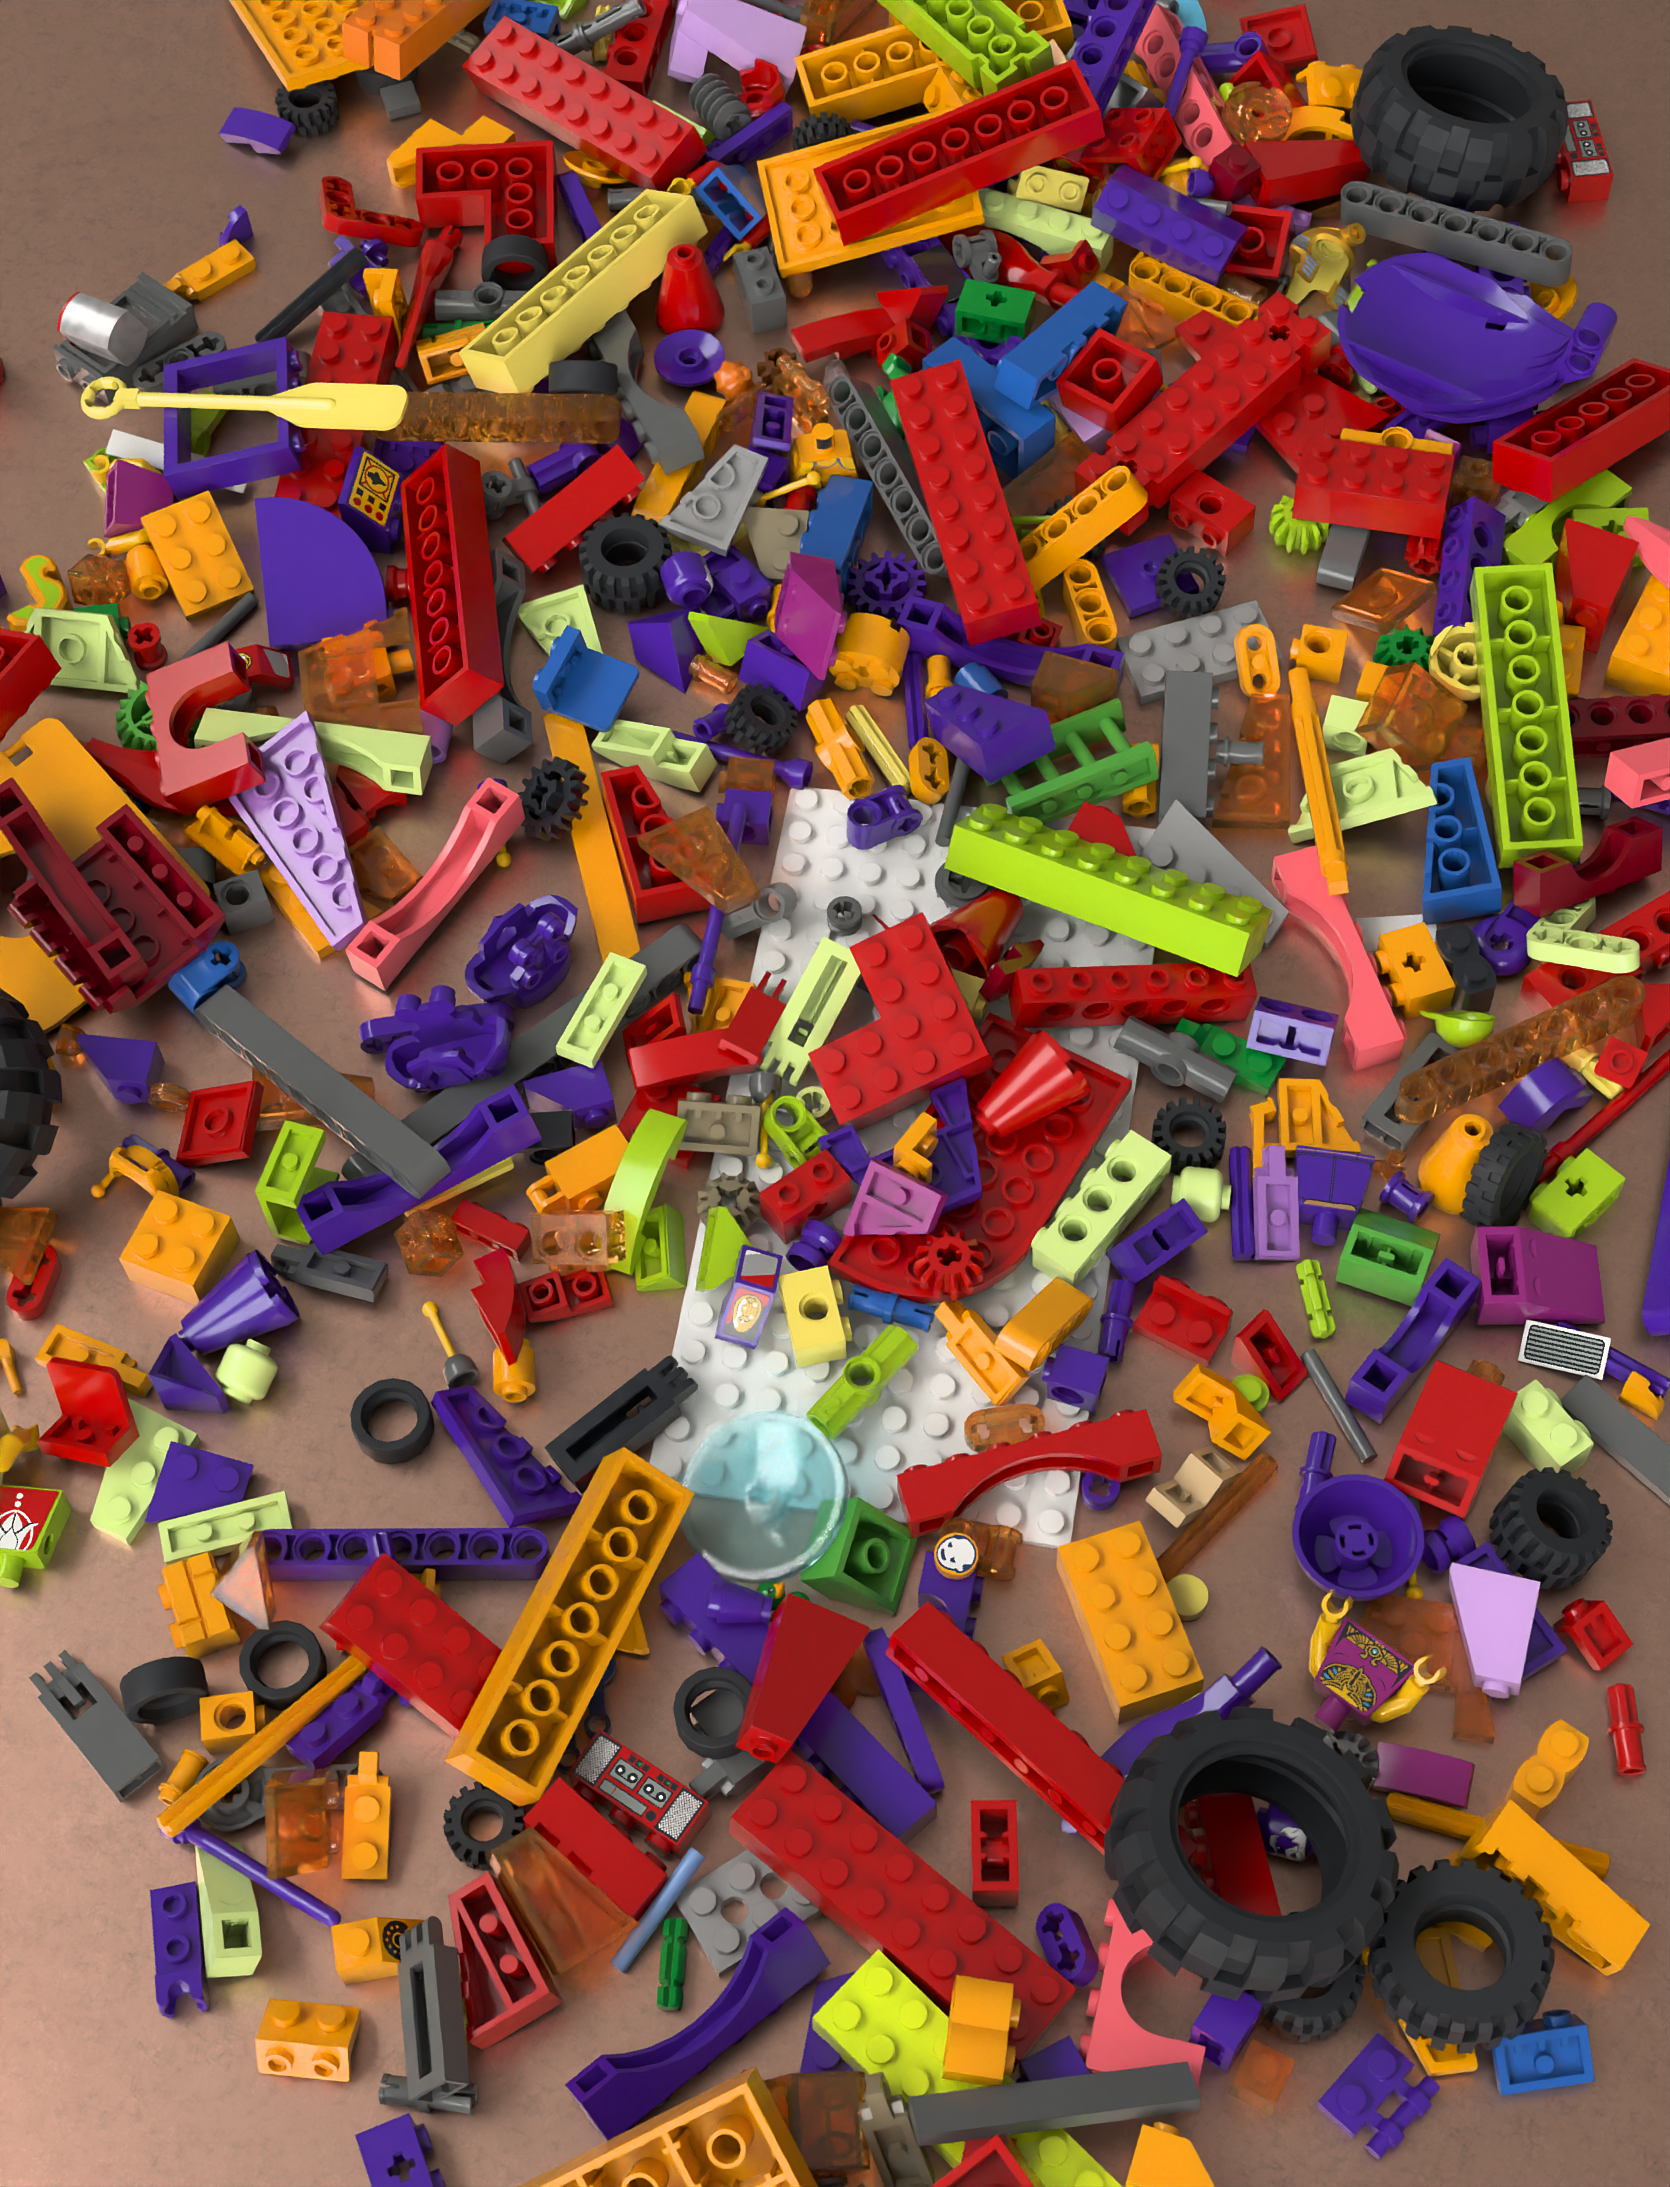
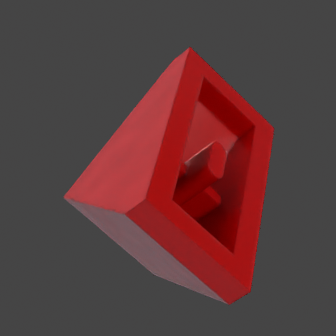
[877,285,949,331]
[1632,984,1670,1054]
[622,992,687,1065]
[1231,1309,1309,1401]

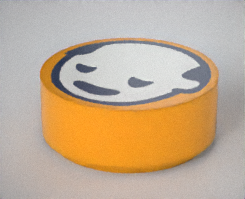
[934,1533,978,1580]

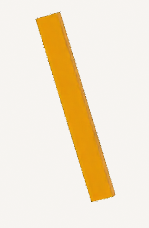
[542,713,641,964]

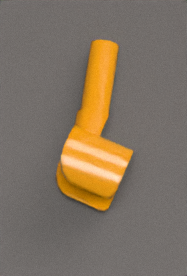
[0,1338,23,1394]

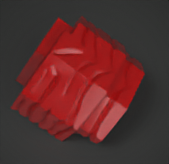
[738,59,785,122]

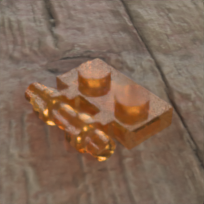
[773,354,831,434]

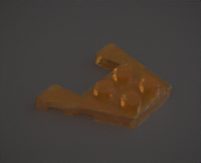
[298,607,424,735]
[1319,1595,1496,1744]

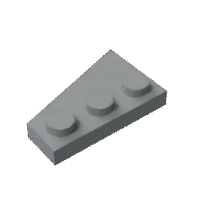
[658,445,769,557]

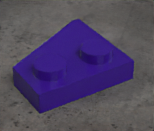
[145,1441,254,1524]

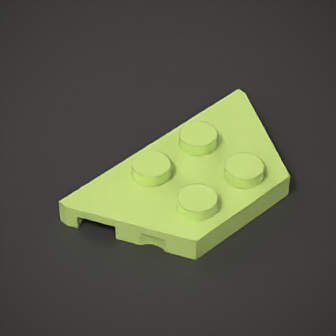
[25,607,140,693]
[1288,748,1438,844]

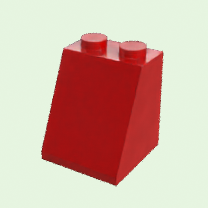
[1553,518,1639,654]

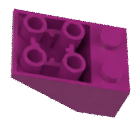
[774,552,846,680]
[1470,1226,1605,1325]

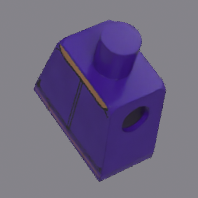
[1293,1145,1375,1246]

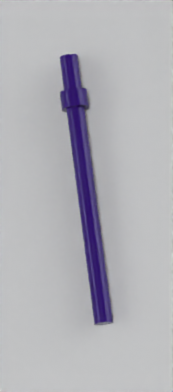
[687,802,749,1015]

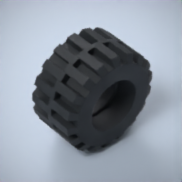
[579,513,672,614]
[1489,1467,1613,1589]
[1260,1911,1365,2042]

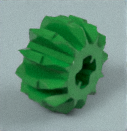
[1373,623,1434,686]

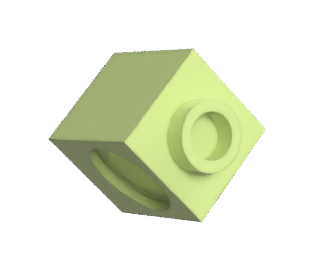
[1322,695,1381,756]

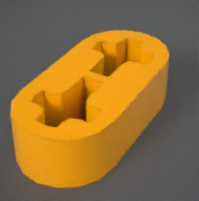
[908,737,950,805]

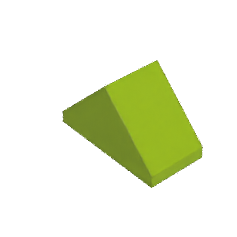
[688,611,771,666]
[695,1206,753,1292]

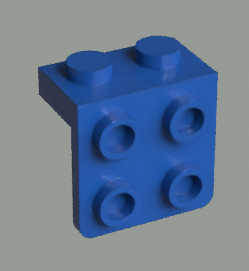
[533,625,639,733]

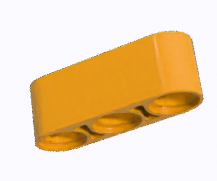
[1063,559,1117,650]
[994,1277,1094,1372]

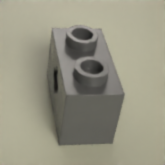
[733,246,787,334]

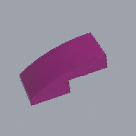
[1372,1742,1475,1809]

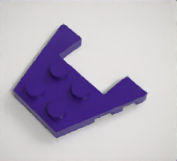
[818,1077,982,1216]

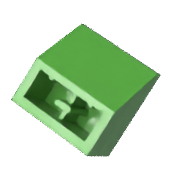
[1335,1208,1441,1306]

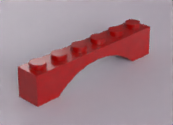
[897,1409,1162,1538]

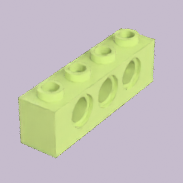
[1031,1129,1172,1288]

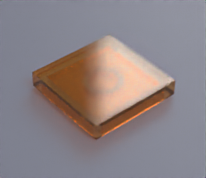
[1330,567,1437,635]

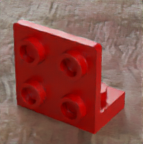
[1080,108,1183,181]

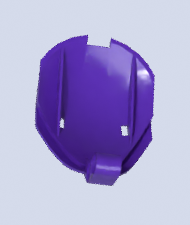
[1337,252,1617,424]

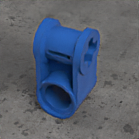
[168,941,247,1016]

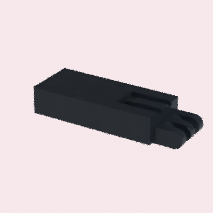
[545,1355,698,1494]

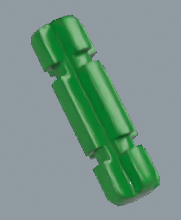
[657,1917,689,2011]

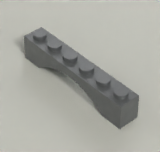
[585,309,705,475]
[473,548,533,764]

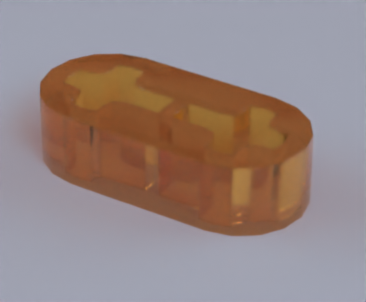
[964,1403,1045,1453]

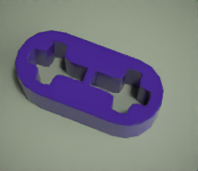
[1036,1903,1099,1988]

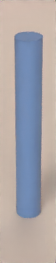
[610,1847,705,1973]

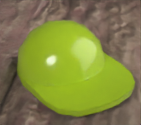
[1420,1010,1496,1049]

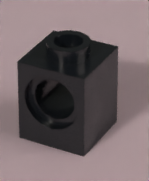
[518,1110,576,1168]

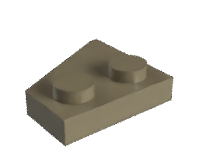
[743,507,810,584]

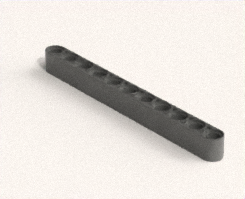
[341,923,703,1180]

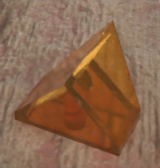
[210,1530,277,1630]

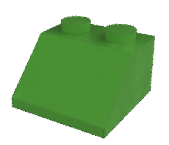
[800,1497,918,1615]

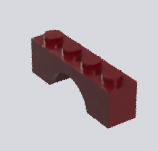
[1513,816,1662,917]

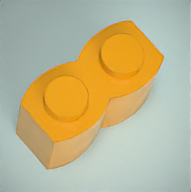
[1505,1719,1589,1822]
[942,1975,1021,2086]

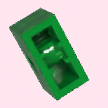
[955,279,1036,344]

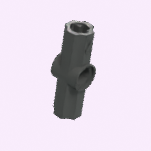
[435,282,528,321]
[1113,1015,1238,1103]

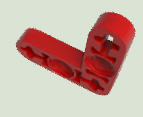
[319,176,425,248]

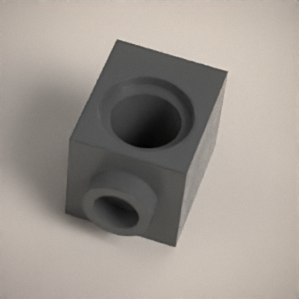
[212,870,275,936]

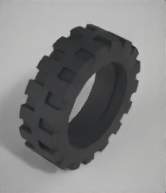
[1462,1121,1547,1227]

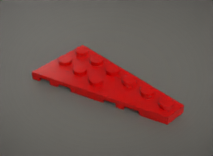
[1174,310,1390,474]

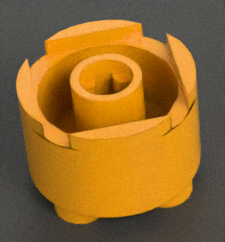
[828,613,910,696]

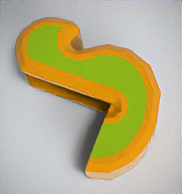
[6,554,73,633]

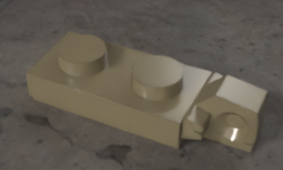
[860,2072,934,2187]

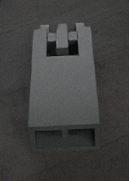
[1360,1032,1480,1156]
[29,1650,166,1802]
[398,1916,470,2104]

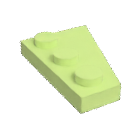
[517,585,604,657]

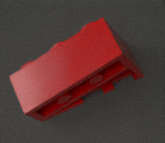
[523,1777,668,1929]
[448,1871,564,2051]

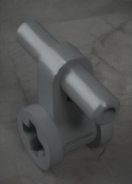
[952,229,1002,284]
[482,458,542,520]

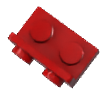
[1133,1274,1233,1368]

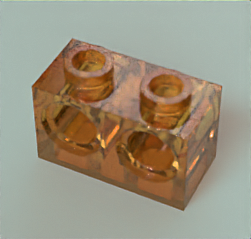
[531,1210,626,1272]

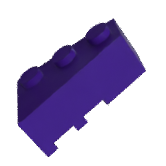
[924,684,1056,783]

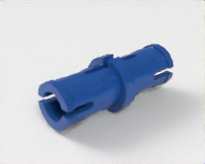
[848,1284,936,1333]

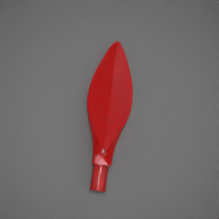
[395,225,463,370]
[937,225,1083,311]
[76,737,241,817]

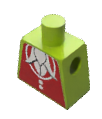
[0,1485,72,1588]

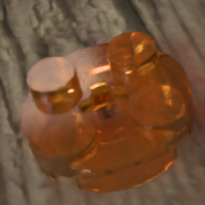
[1222,81,1293,146]

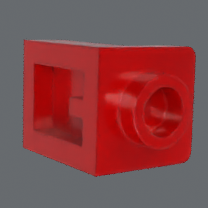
[1594,1036,1649,1089]
[1553,1598,1633,1670]

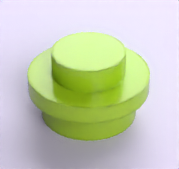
[1231,1374,1269,1413]

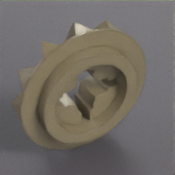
[697,1172,761,1231]

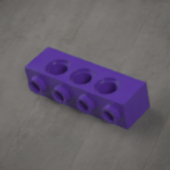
[1433,496,1506,637]

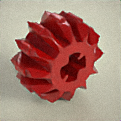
[914,1227,985,1301]

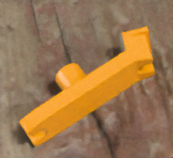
[1248,1096,1280,1178]

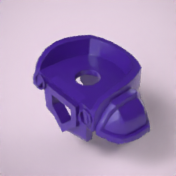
[465,894,578,1009]
[385,985,511,1094]

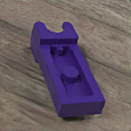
[150,1881,210,2018]

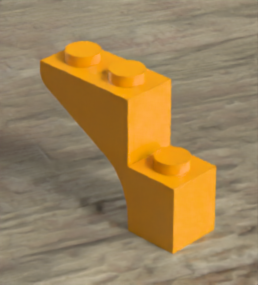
[386,115,516,188]

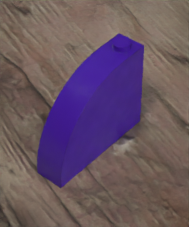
[254,497,398,651]

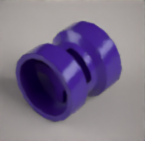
[786,1220,842,1271]
[1421,1514,1476,1574]

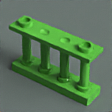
[983,698,1159,825]

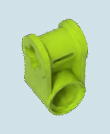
[762,1096,829,1170]

